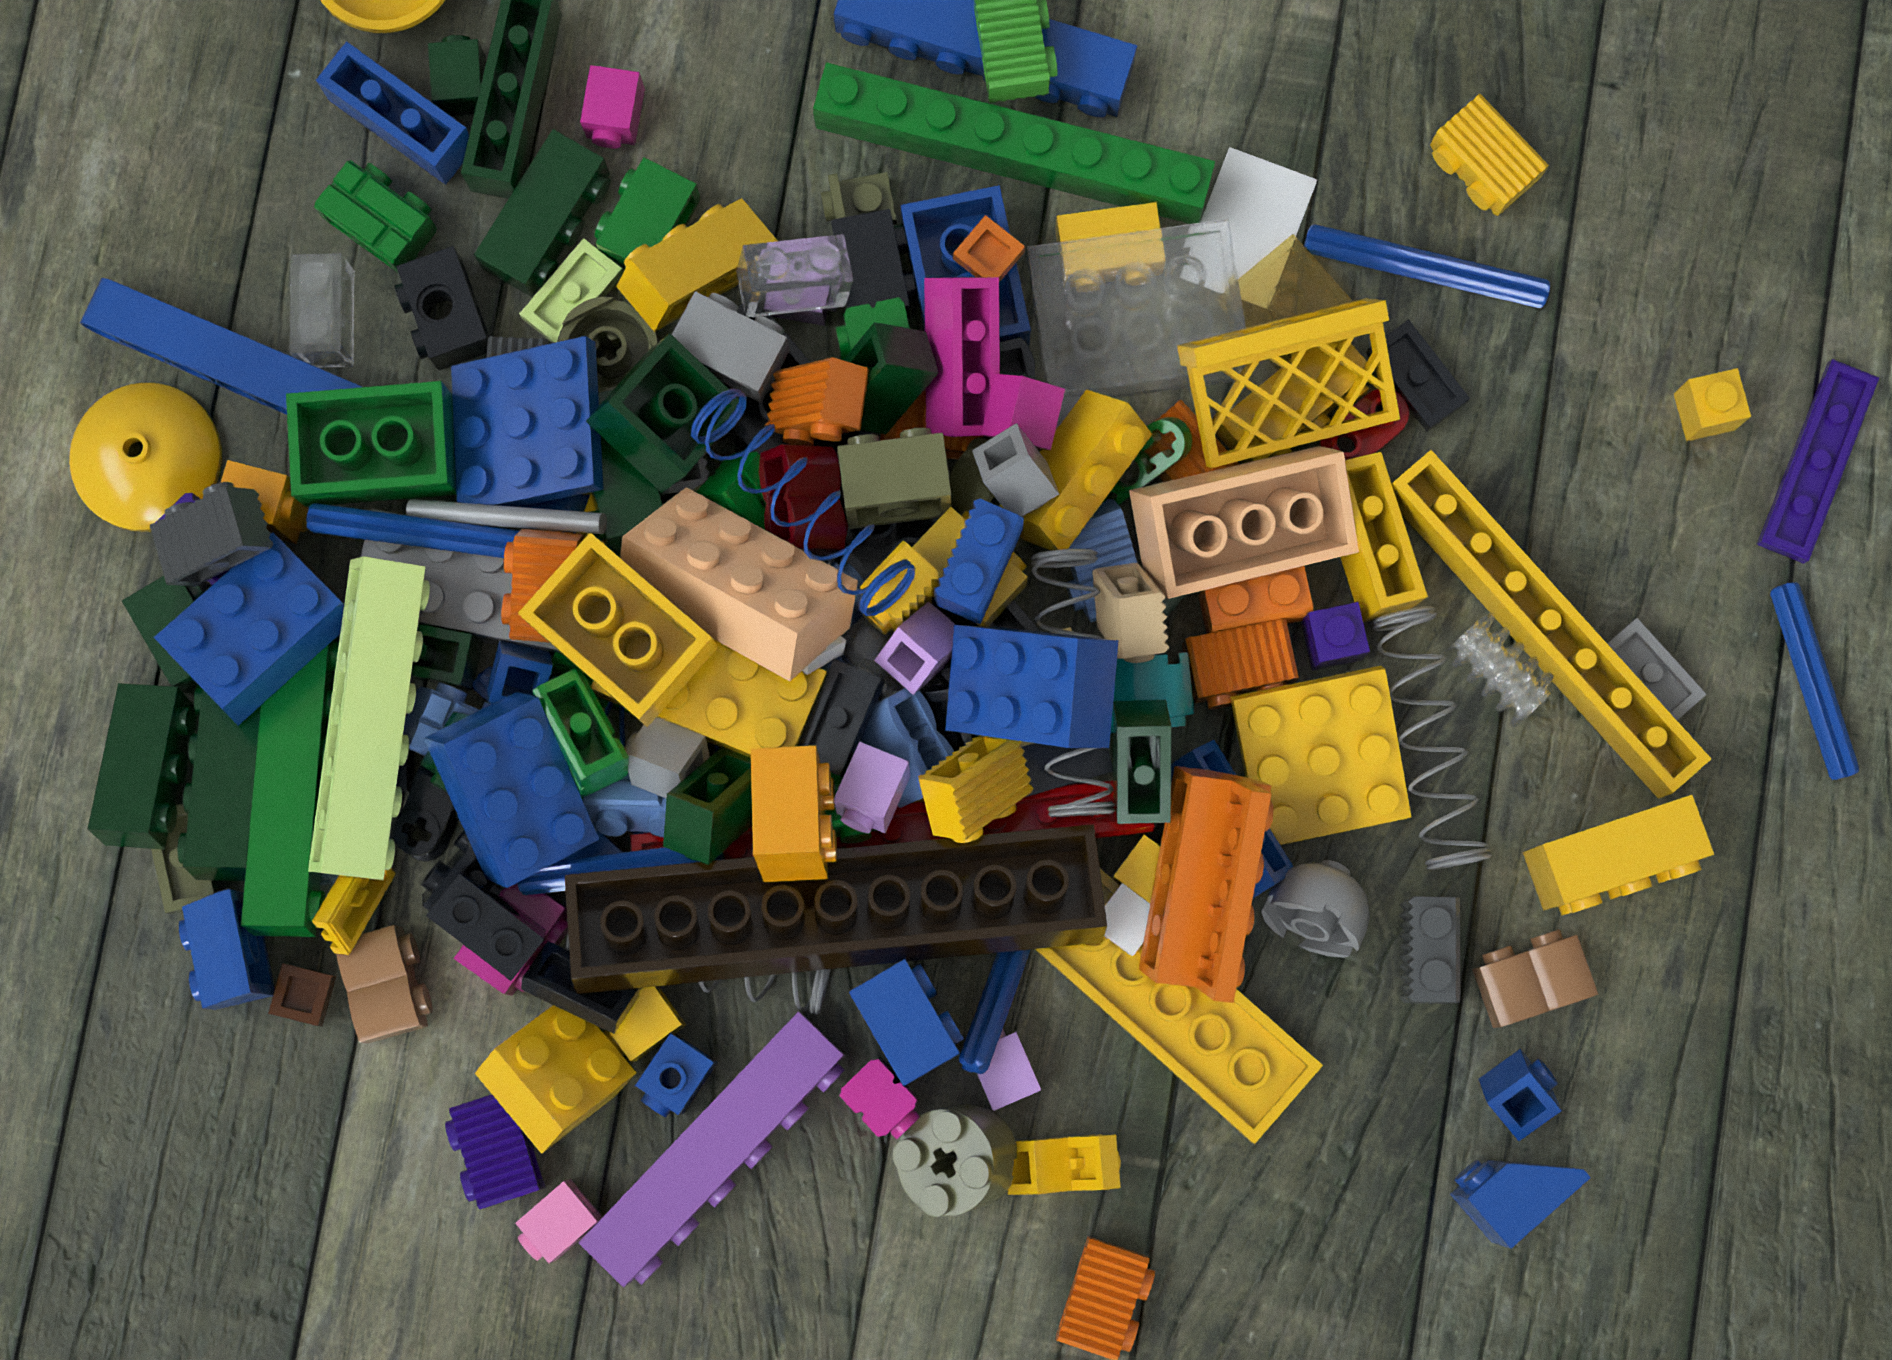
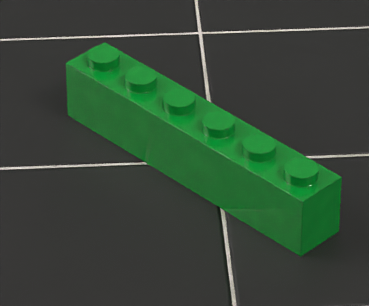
[241,636,340,937]

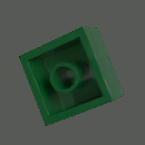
[586,333,739,493]

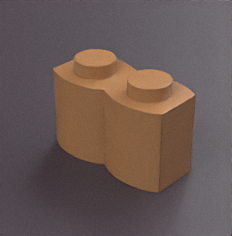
[336,925,433,1044]
[1472,929,1598,1028]

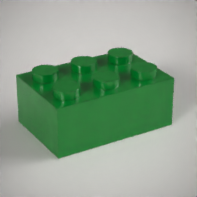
[286,381,457,507]

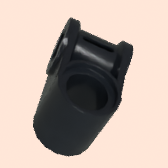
[393,765,460,862]

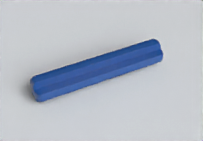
[959,949,1031,1074]

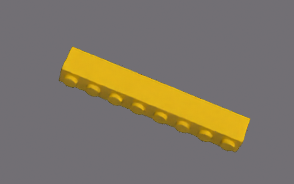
[1392,450,1711,799]

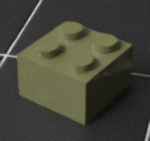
[837,428,951,529]

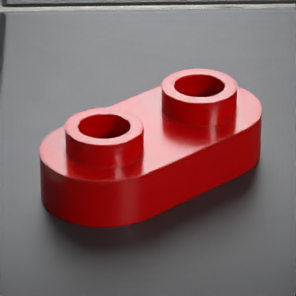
[1318,389,1409,460]

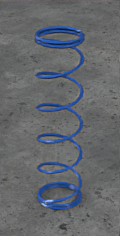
[691,389,916,616]

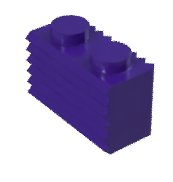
[445,1095,546,1210]

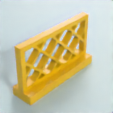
[1177,298,1400,468]

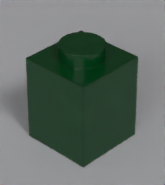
[428,35,486,116]

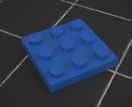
[451,336,604,507]

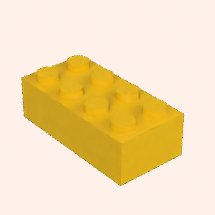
[591,639,827,758]

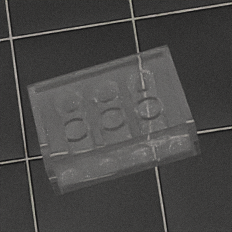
[1027,219,1245,398]

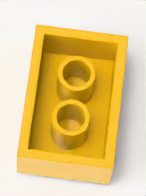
[518,533,718,728]
[1522,795,1714,916]

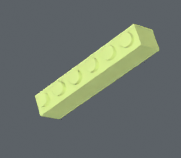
[308,556,430,880]

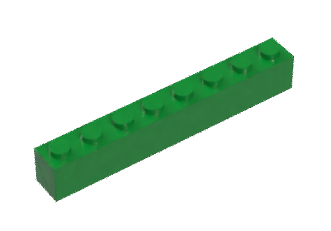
[813,62,1215,226]

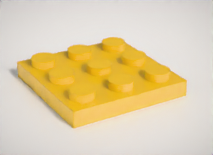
[1230,666,1412,845]

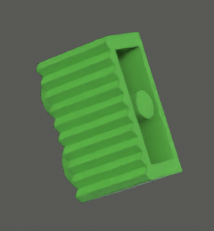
[974,0,1058,103]

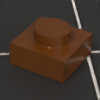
[268,963,336,1027]

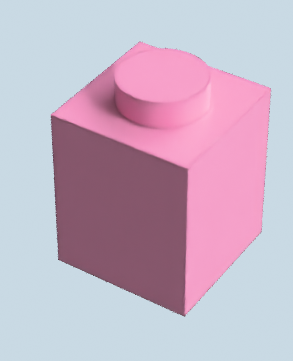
[515,1179,602,1264]

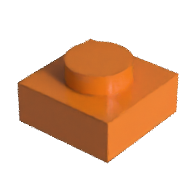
[953,215,1025,282]

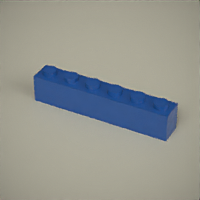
[833,0,1137,117]

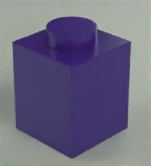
[1301,602,1370,671]

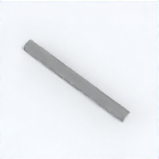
[406,499,607,534]

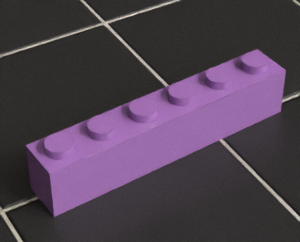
[579,1011,846,1288]

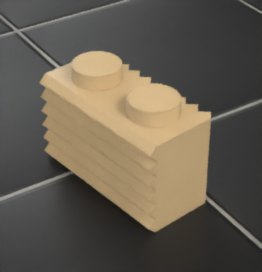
[1092,562,1169,663]

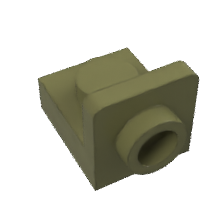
[820,172,897,225]

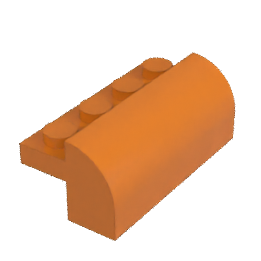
[1139,766,1274,1003]

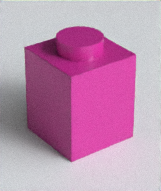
[580,65,645,149]
[981,374,1065,450]

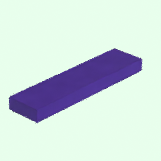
[1756,359,1879,564]

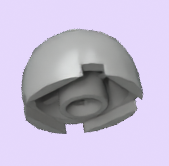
[1261,860,1370,958]

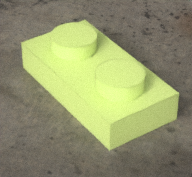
[519,238,623,343]

